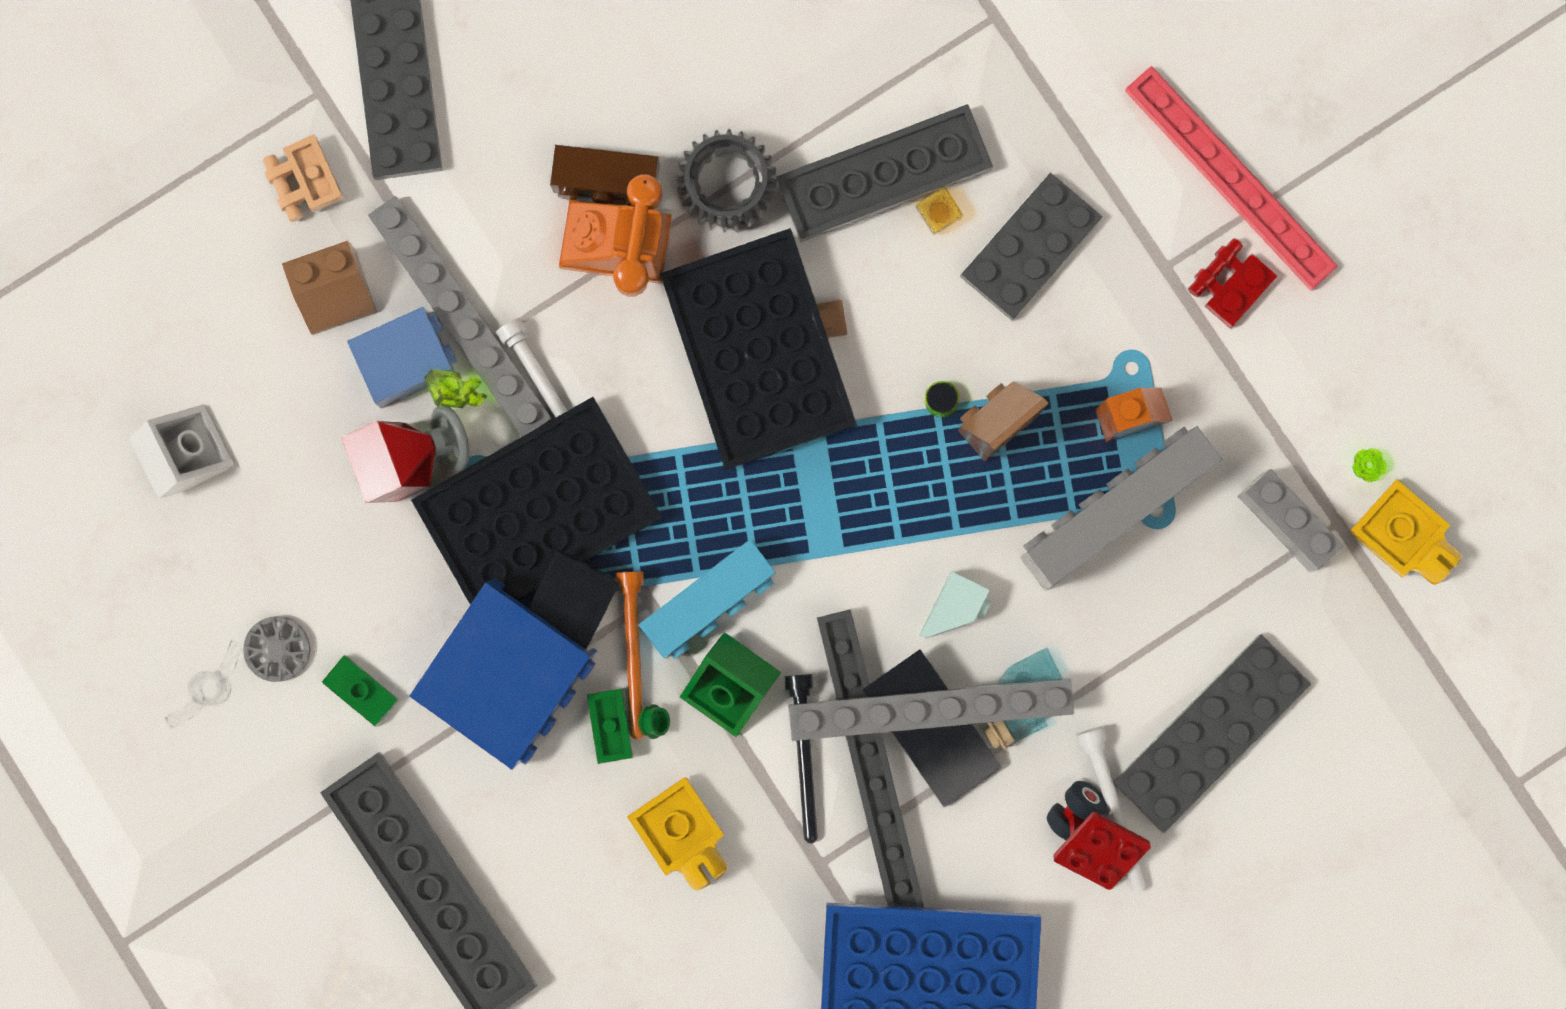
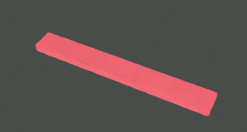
[1125,66,1338,291]

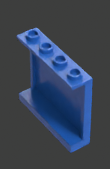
[409,578,597,770]

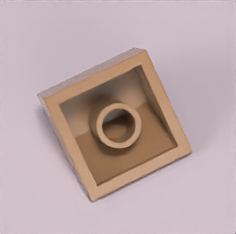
[282,240,377,335]

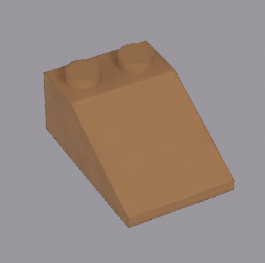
[958,381,1048,461]

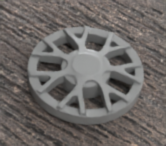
[243,616,310,682]

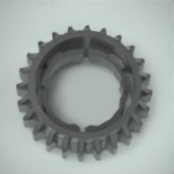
[676,129,777,232]

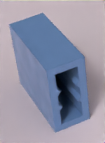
[347,307,457,408]

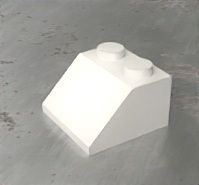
[128,404,234,499]

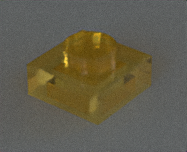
[916,186,964,236]

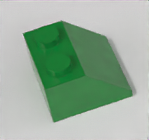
[680,632,782,737]

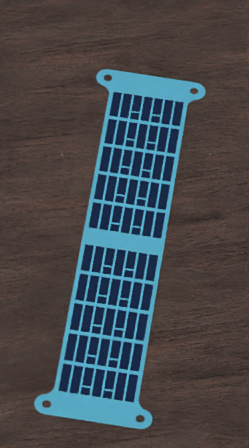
[465,350,1176,607]

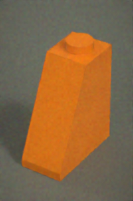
[1095,388,1173,443]

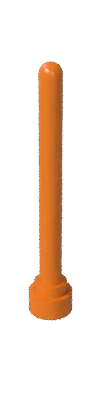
[616,571,644,740]

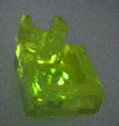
[424,369,487,408]

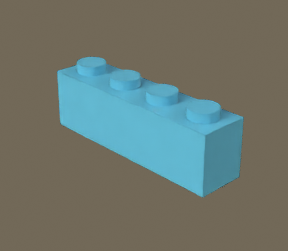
[639,540,776,660]

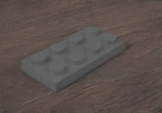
[960,172,1103,321]

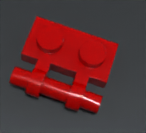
[1188,238,1277,329]

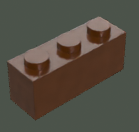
[550,144,660,206]

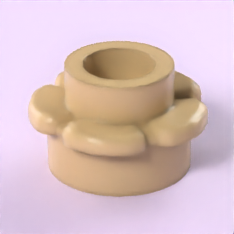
[984,721,1015,750]

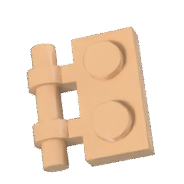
[263,134,344,222]

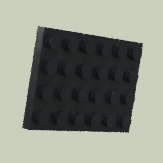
[660,228,857,471]
[411,397,663,605]

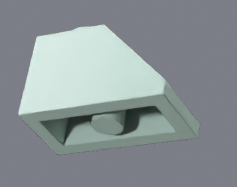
[919,571,992,638]

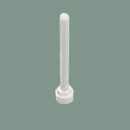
[496,318,567,418]
[1076,726,1146,893]

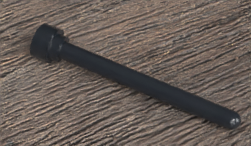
[784,674,818,844]

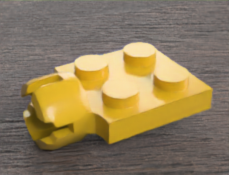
[1349,479,1462,585]
[627,777,727,891]

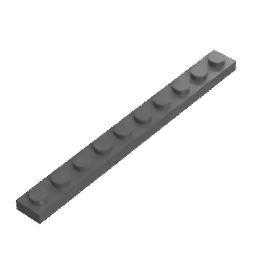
[817,609,925,908]

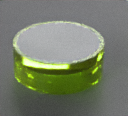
[924,381,959,418]

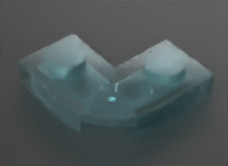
[998,648,1063,742]

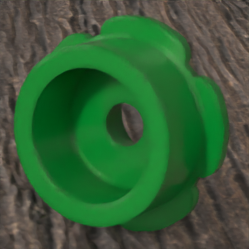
[638,704,670,739]

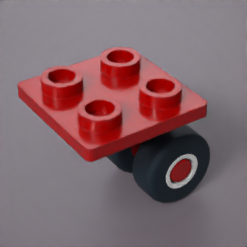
[1046,781,1151,890]

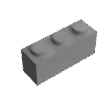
[1237,469,1344,572]

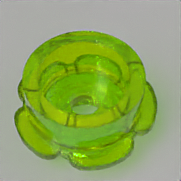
[1352,448,1387,482]

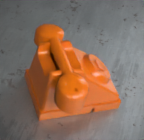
[559,174,672,297]

